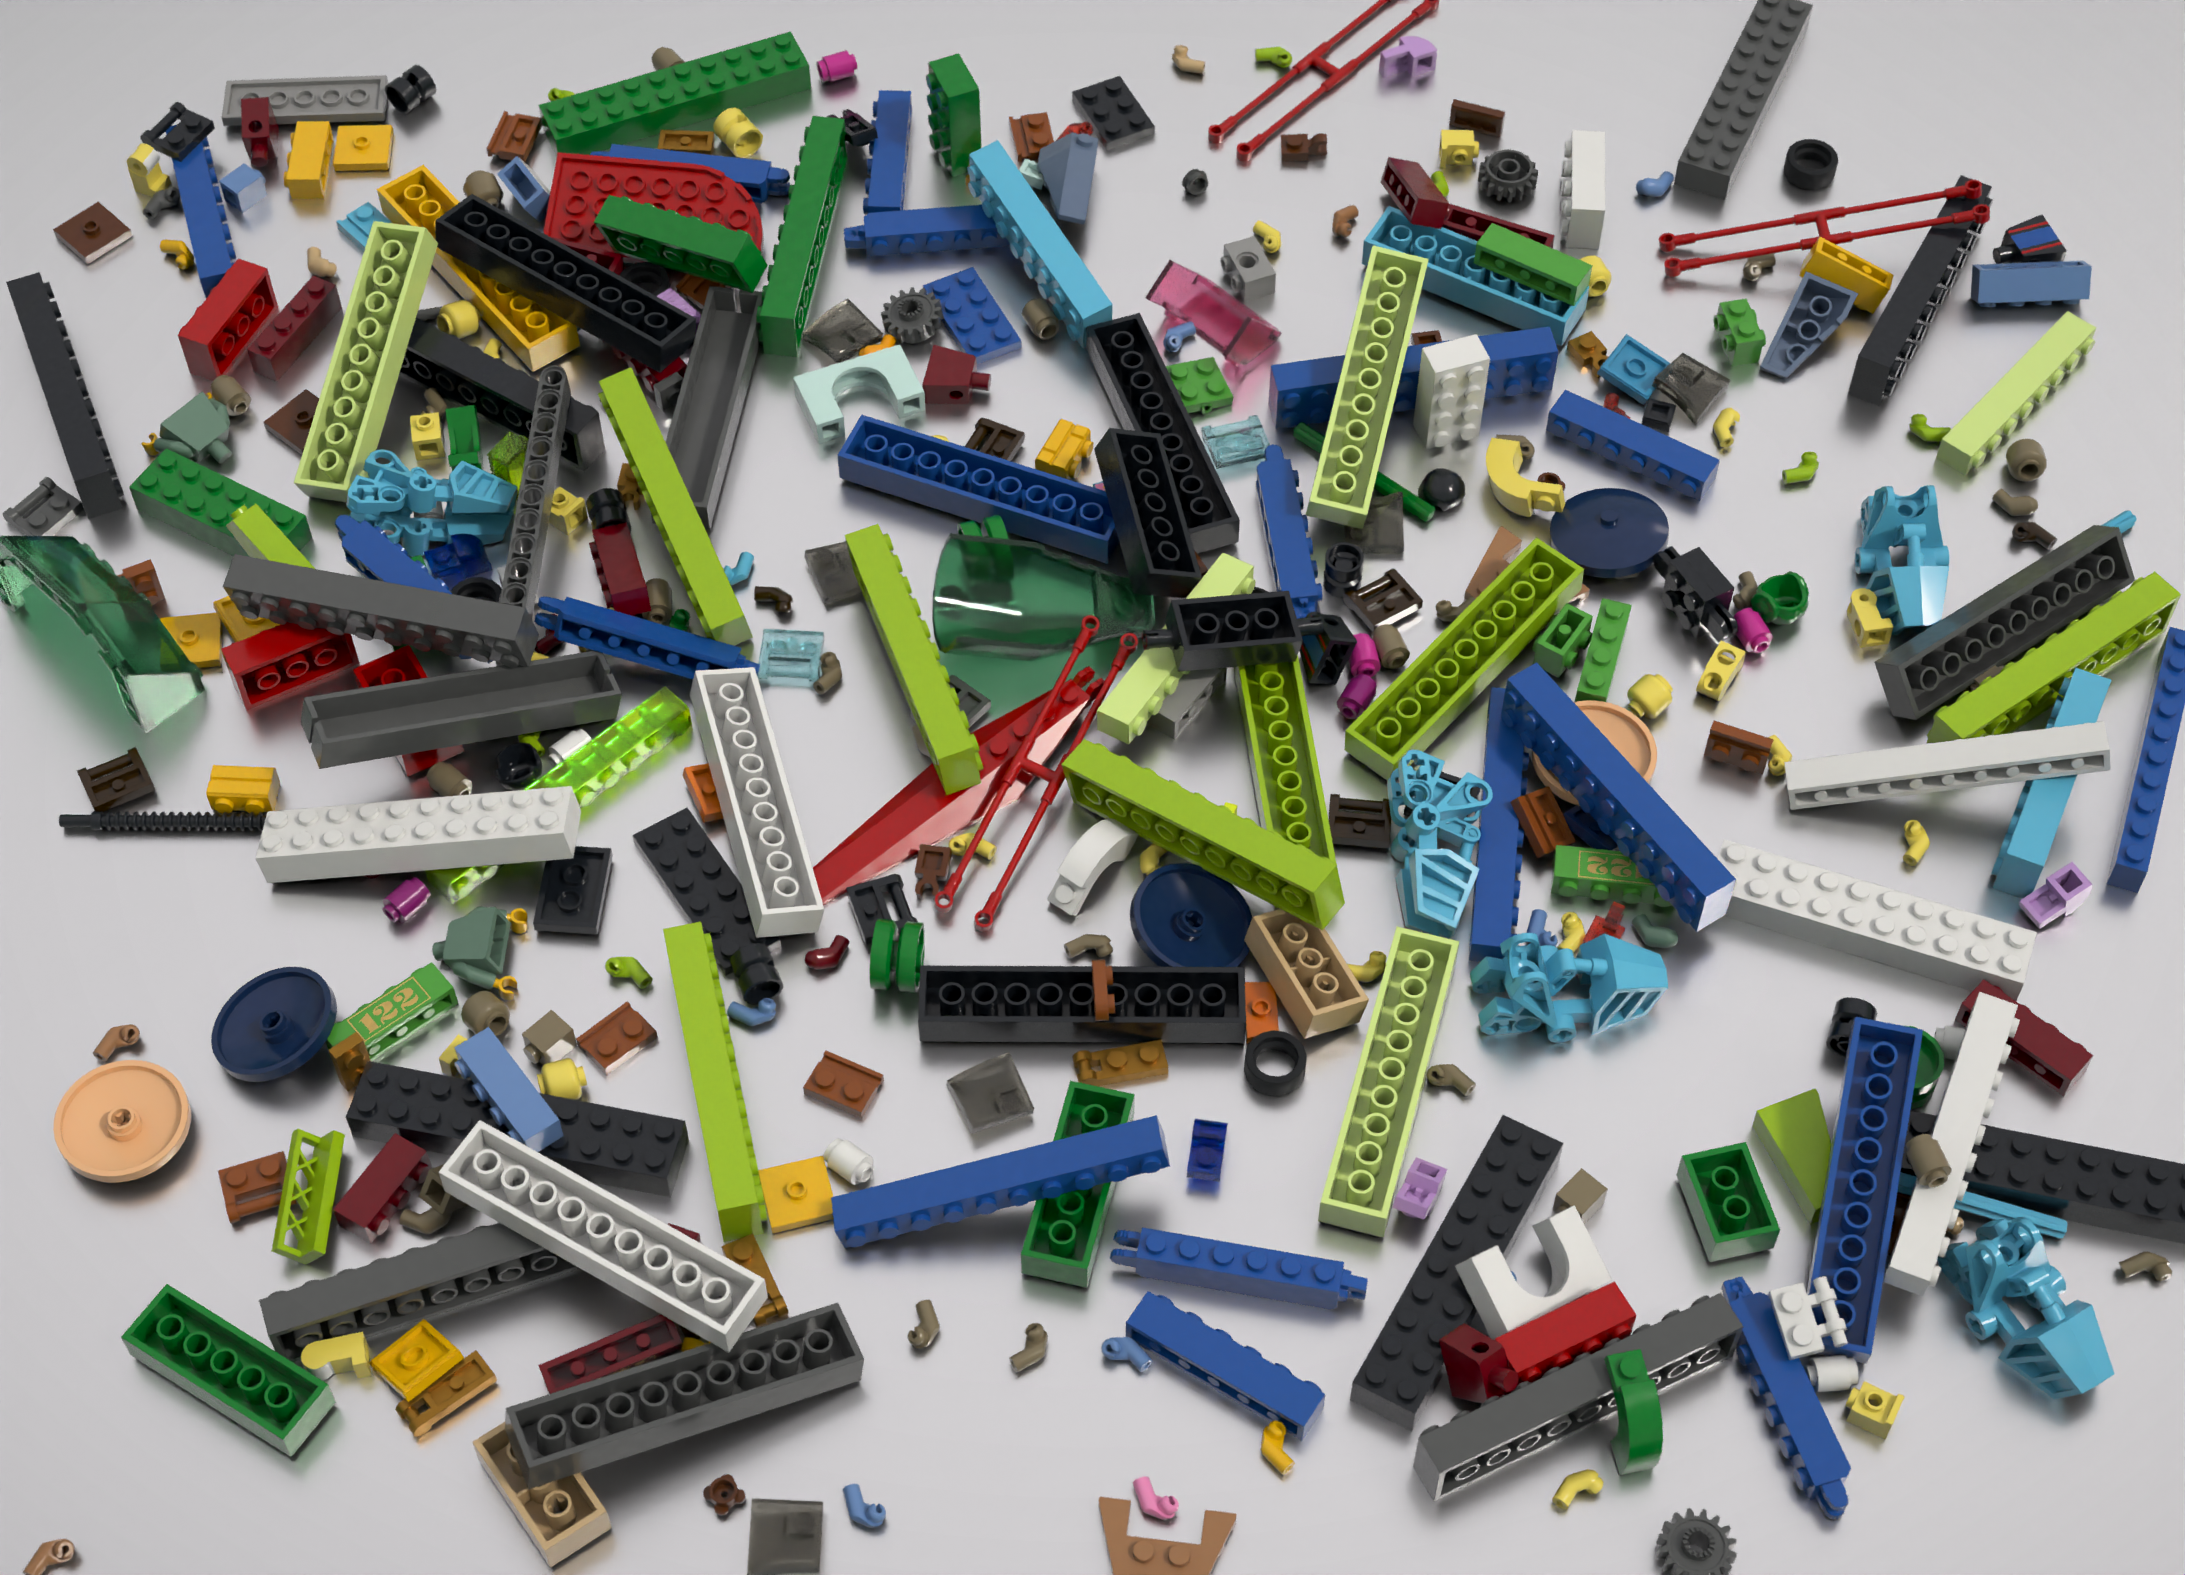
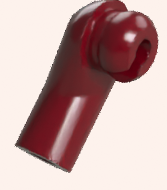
[534,614,562,655]
[805,935,850,970]

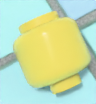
[1579,256,1611,297]
[437,300,481,339]
[1627,674,1673,719]
[537,1058,587,1100]

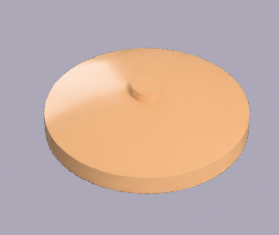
[1532,700,1657,806]
[54,1060,191,1183]

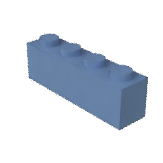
[1971,260,2092,307]
[454,1027,564,1152]

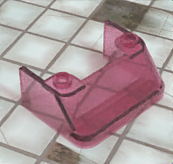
[1145,260,1282,367]

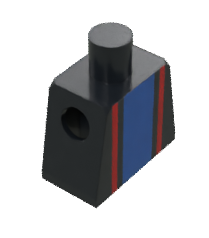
[1993,214,2067,264]
[1299,612,1357,685]

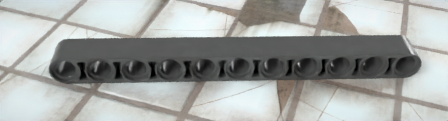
[499,365,571,619]

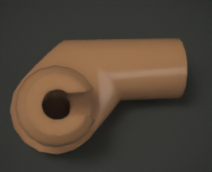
[1332,205,1359,237]

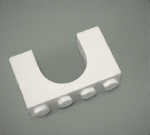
[1455,1205,1612,1340]

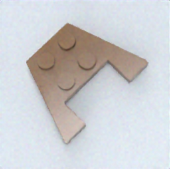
[1464,526,1590,602]
[1099,1496,1237,1575]

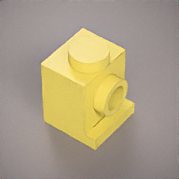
[1439,130,1479,168]
[549,486,588,535]
[1845,1381,1905,1440]

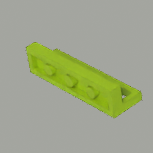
[271,1129,345,1265]

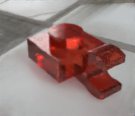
[1583,902,1626,944]

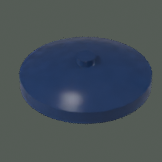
[1550,488,1669,578]
[1130,863,1252,967]
[211,967,337,1082]

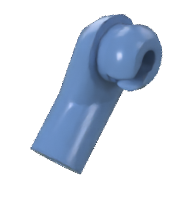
[1636,171,1674,197]
[1163,321,1196,352]
[1527,909,1558,946]
[727,998,776,1026]
[1101,1337,1153,1372]
[842,1484,886,1528]

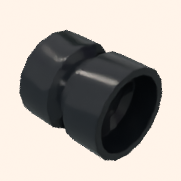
[385,65,436,114]
[586,488,632,533]
[1323,542,1364,598]
[730,943,783,1004]
[1826,997,1877,1058]

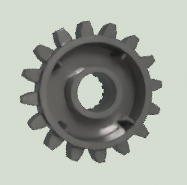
[1478,149,1538,202]
[881,287,944,344]
[1656,1508,1737,1575]

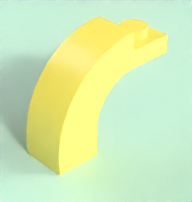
[1486,438,1565,517]

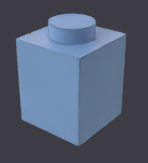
[219,163,267,213]

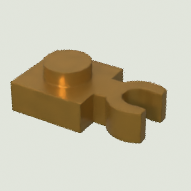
[1567,331,1609,378]
[617,463,643,510]

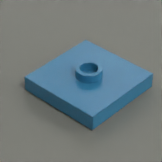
[1597,334,1673,405]

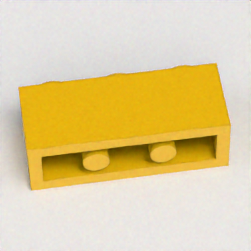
[283,121,334,199]
[1799,236,1893,314]

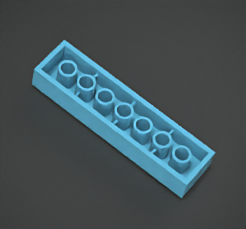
[967,140,1113,349]
[1362,206,1589,346]
[1991,667,2111,899]

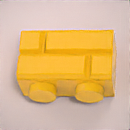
[1035,419,1094,480]
[206,765,280,815]

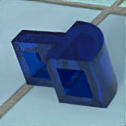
[424,533,493,579]
[1187,1118,1228,1182]

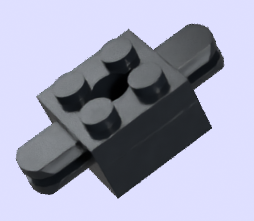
[1653,546,1738,642]

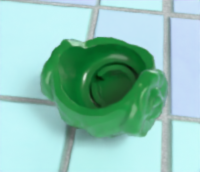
[1750,571,1809,625]

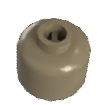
[463,170,504,208]
[2006,439,2047,482]
[461,991,510,1036]

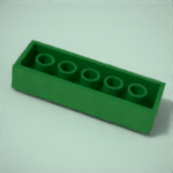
[594,195,768,293]
[129,448,312,557]
[1021,1081,1135,1288]
[121,1284,336,1457]

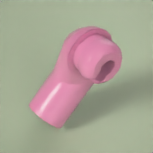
[1133,1476,1179,1520]

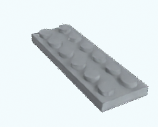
[221,75,388,126]

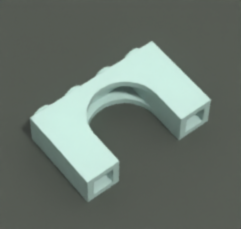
[793,344,926,444]

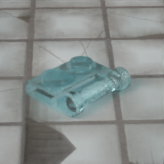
[1201,415,1270,469]
[758,629,824,682]

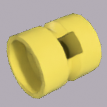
[713,108,763,158]

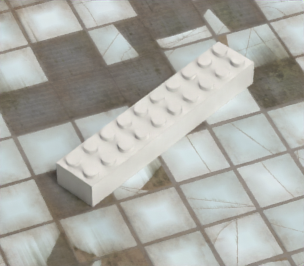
[690,667,824,938]
[255,786,581,883]
[1718,839,2037,1001]
[438,1120,768,1352]

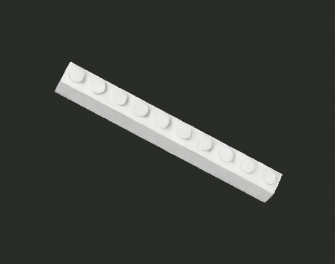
[1784,721,2111,810]
[1883,992,2020,1296]

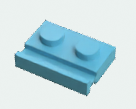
[336,202,392,252]

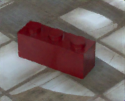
[333,1133,432,1244]

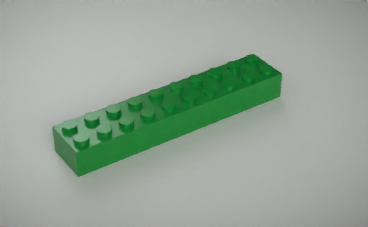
[539,31,812,157]
[756,116,848,357]

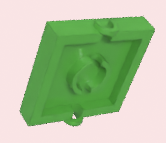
[1166,357,1233,414]

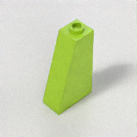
[226,504,315,569]
[1752,1088,1831,1224]

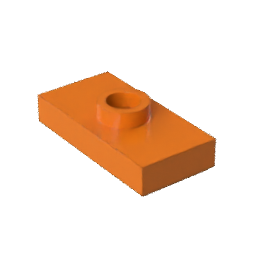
[1245,982,1279,1044]

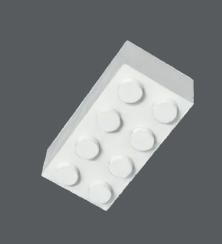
[1561,130,1605,250]
[1413,334,1490,450]

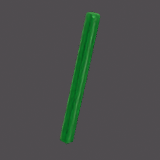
[1293,422,1435,522]

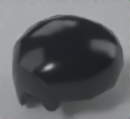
[1418,468,1465,511]
[495,742,543,791]

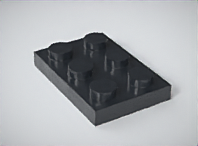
[1072,76,1155,150]
[533,846,613,935]

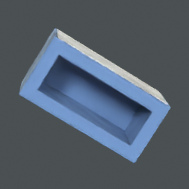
[497,156,550,222]

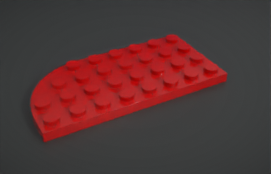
[543,152,764,263]

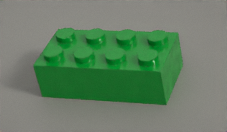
[926,53,981,177]

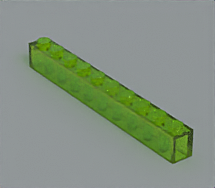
[425,686,692,904]

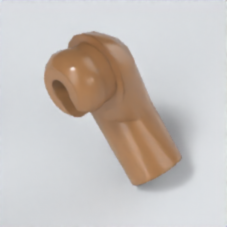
[92,1024,140,1062]
[22,1539,75,1575]

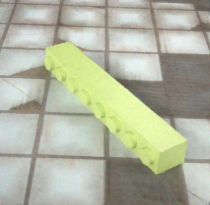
[1936,311,2096,475]
[1097,553,1256,744]

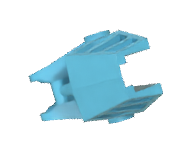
[347,450,518,557]
[1855,485,1949,635]
[1387,750,1493,939]
[1470,933,1668,1043]
[1937,1217,2114,1399]

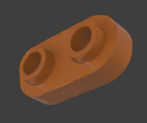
[1092,959,1115,1021]

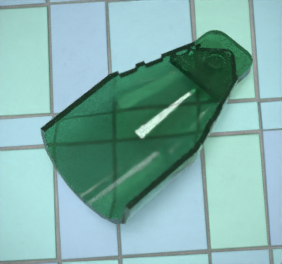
[932,533,1155,662]

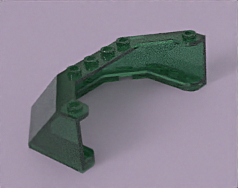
[0,536,205,733]

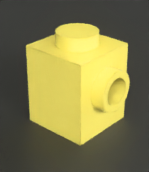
[410,412,445,461]

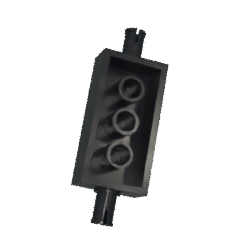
[1142,591,1324,672]

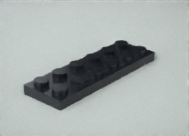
[633,807,781,976]

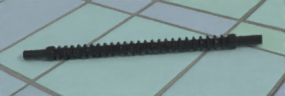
[59,811,266,831]

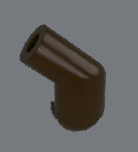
[2012,522,2057,550]
[754,586,793,613]

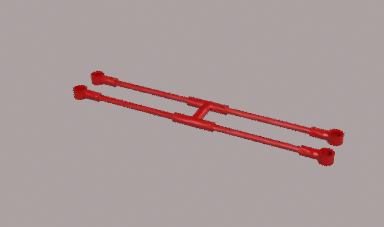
[1208,0,1439,162]
[1659,179,1990,277]
[934,615,1138,932]

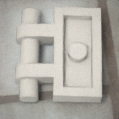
[1768,1276,1848,1360]

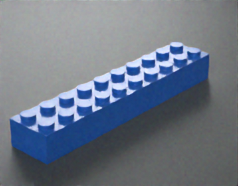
[1268,326,1559,429]
[837,414,1119,564]
[1501,662,1736,932]
[1807,1017,1923,1364]

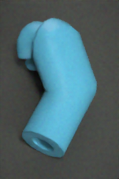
[723,552,754,586]

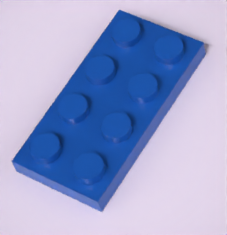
[923,267,1022,365]

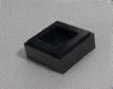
[1641,398,1676,432]

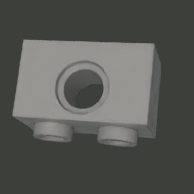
[1220,236,1276,302]

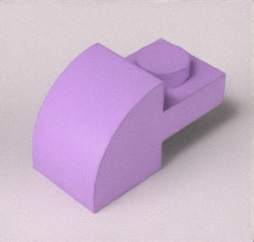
[1379,36,1437,78]
[2019,862,2093,929]
[1392,1157,1448,1220]

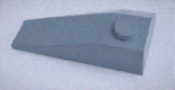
[1037,133,1098,225]
[1759,271,1858,380]

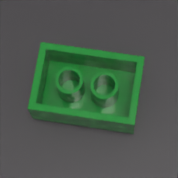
[1676,1142,1780,1262]

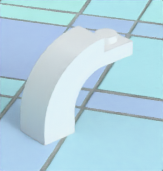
[1047,819,1139,916]

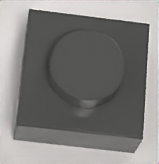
[653,372,683,411]

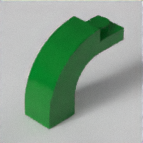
[445,405,483,471]
[1604,1349,1663,1475]

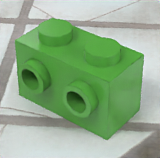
[1713,299,1766,367]
[1532,603,1593,678]

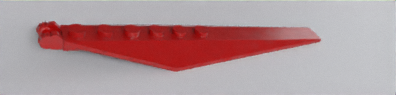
[813,666,1105,905]

